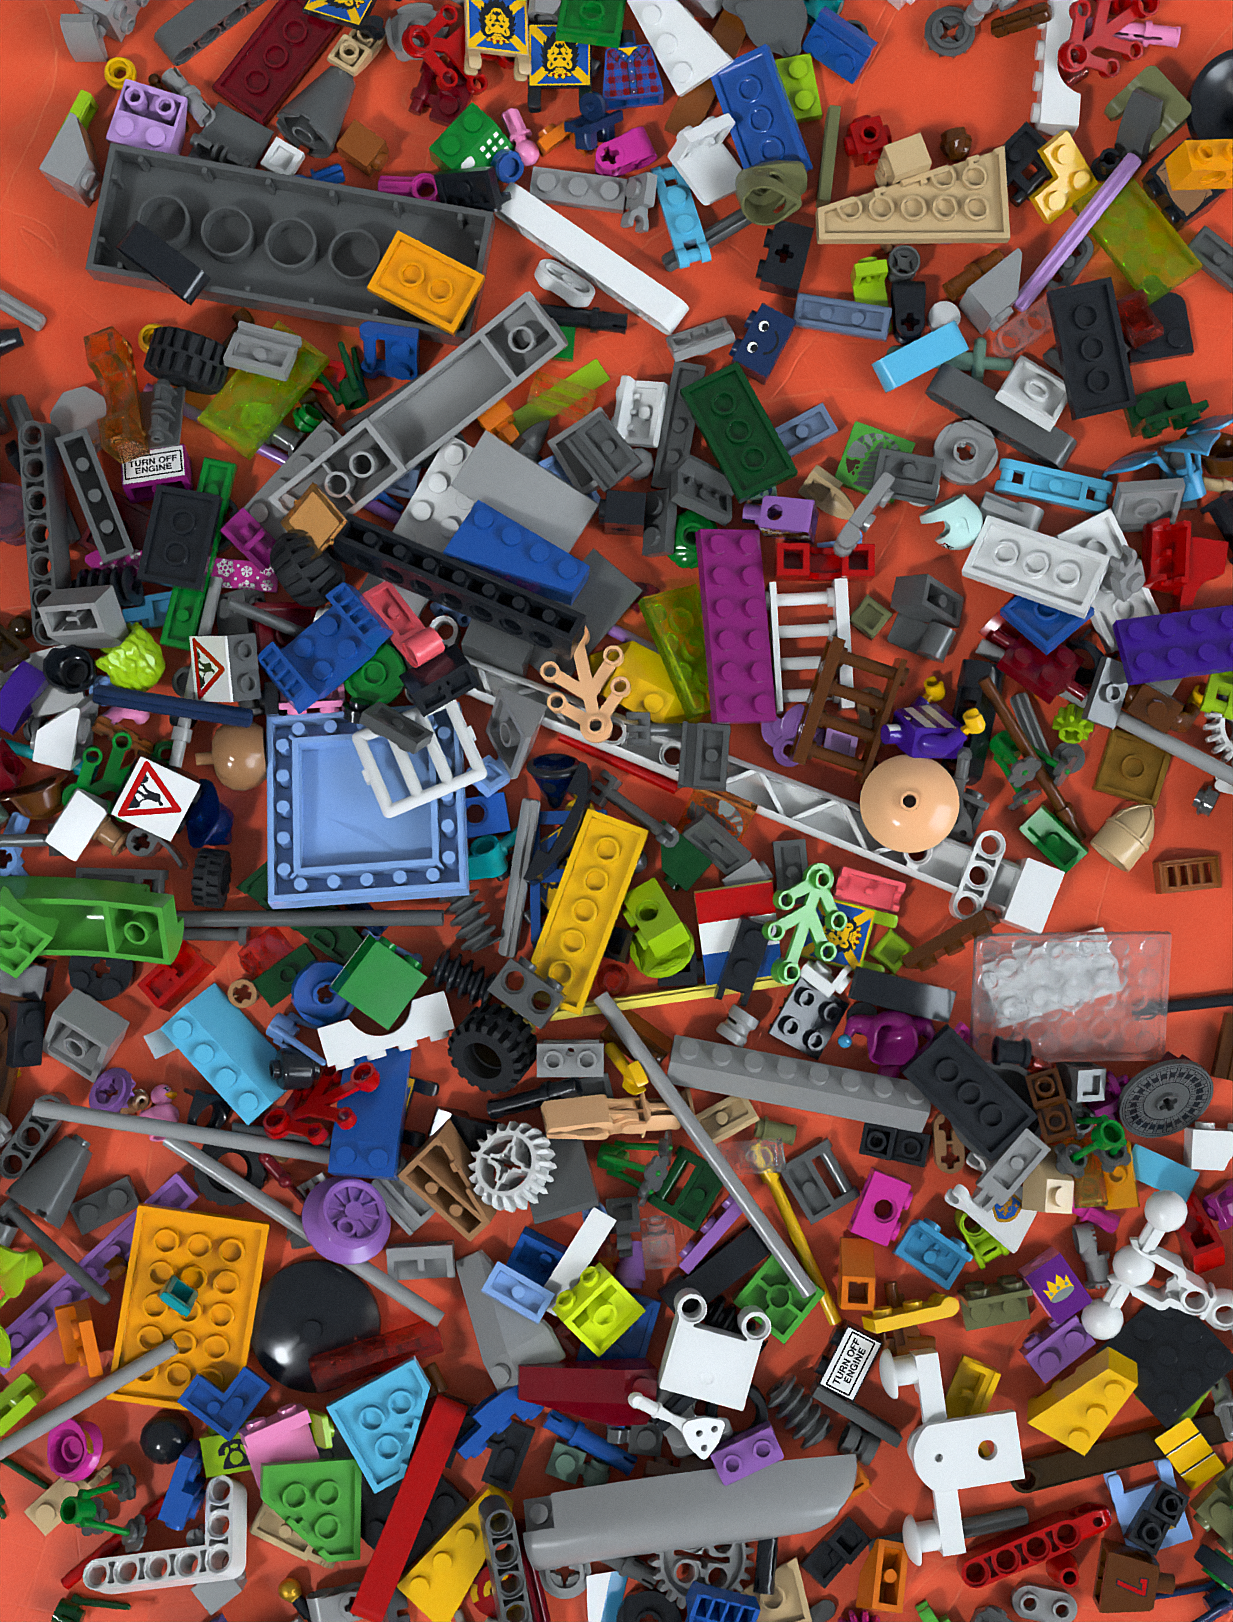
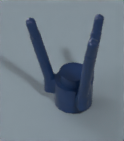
[1155,1579,1233,1622]

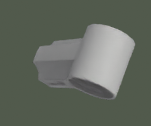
[978,491,1045,532]

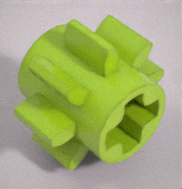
[1052,704,1094,744]

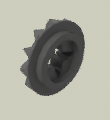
[924,6,975,59]

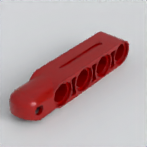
[956,1502,1112,1589]

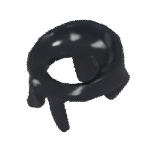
[1066,628,1118,687]
[184,1088,231,1129]

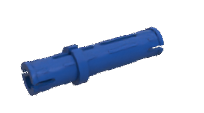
[542,1409,638,1476]

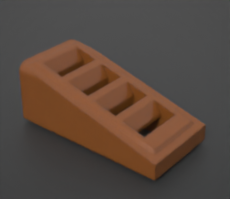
[1152,855,1222,894]

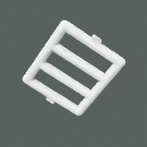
[352,699,487,818]

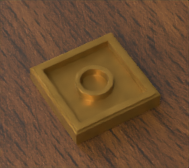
[1092,728,1172,808]

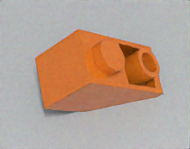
[837,1237,875,1311]

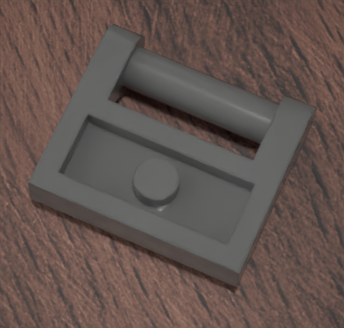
[778,1137,861,1225]

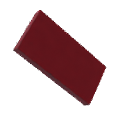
[212,0,340,126]

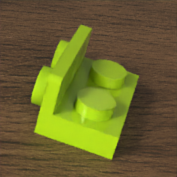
[0,1372,47,1438]

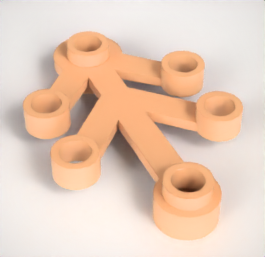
[540,626,631,743]

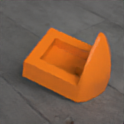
[536,117,587,157]

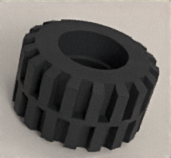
[143,326,230,395]
[447,1003,538,1094]

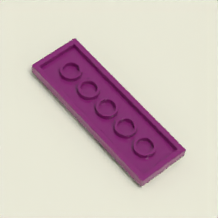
[695,529,777,724]

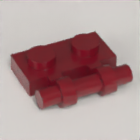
[408,56,481,127]

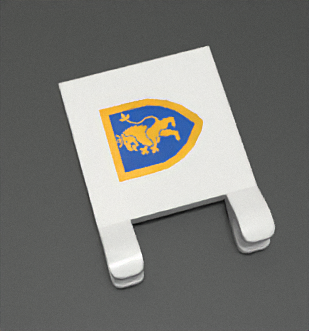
[944,1151,1038,1253]

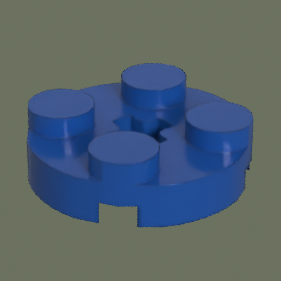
[291,960,355,1026]

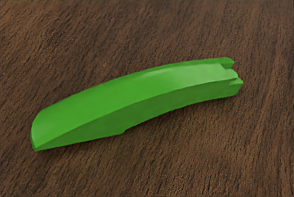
[0,876,184,965]

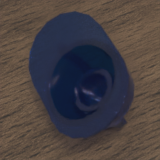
[185,779,234,849]

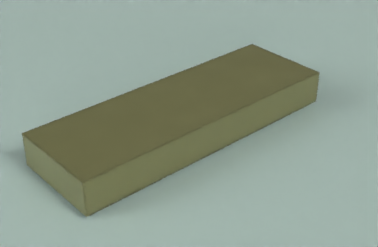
[815,105,841,210]

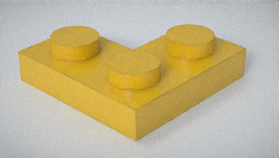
[1029,130,1098,224]

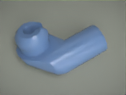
[429,602,471,627]

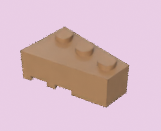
[397,1118,497,1241]

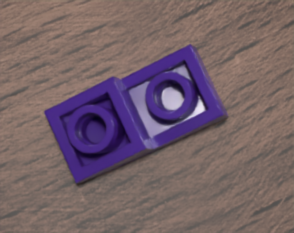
[0,660,49,736]

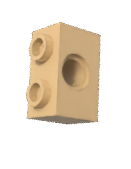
[874,133,932,187]

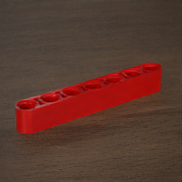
[349,1394,468,1622]

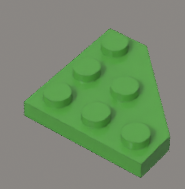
[260,1456,362,1562]

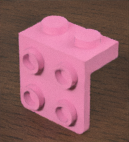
[238,1403,320,1489]

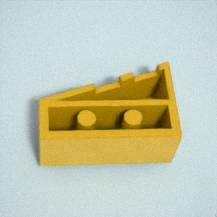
[1027,1347,1138,1456]

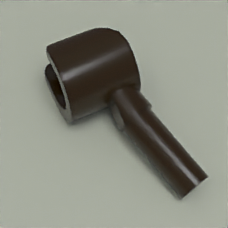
[296,388,336,426]

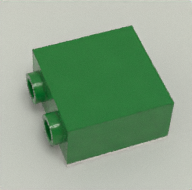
[330,934,427,1030]

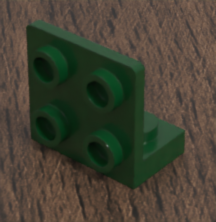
[1123,381,1209,439]

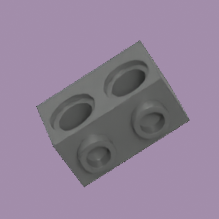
[487,956,567,1029]

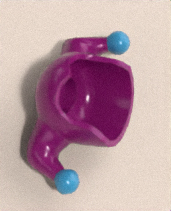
[838,1010,936,1066]

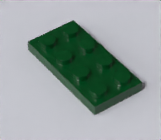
[680,361,798,504]

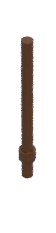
[978,675,1086,841]

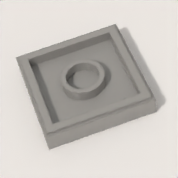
[1111,478,1185,533]

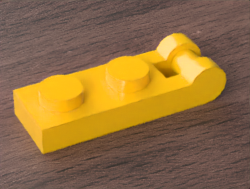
[862,1292,959,1334]

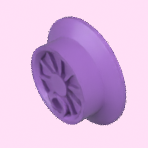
[302,1176,391,1265]

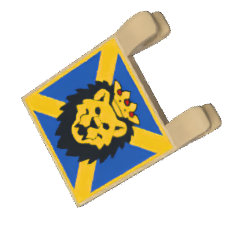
[464,0,531,82]

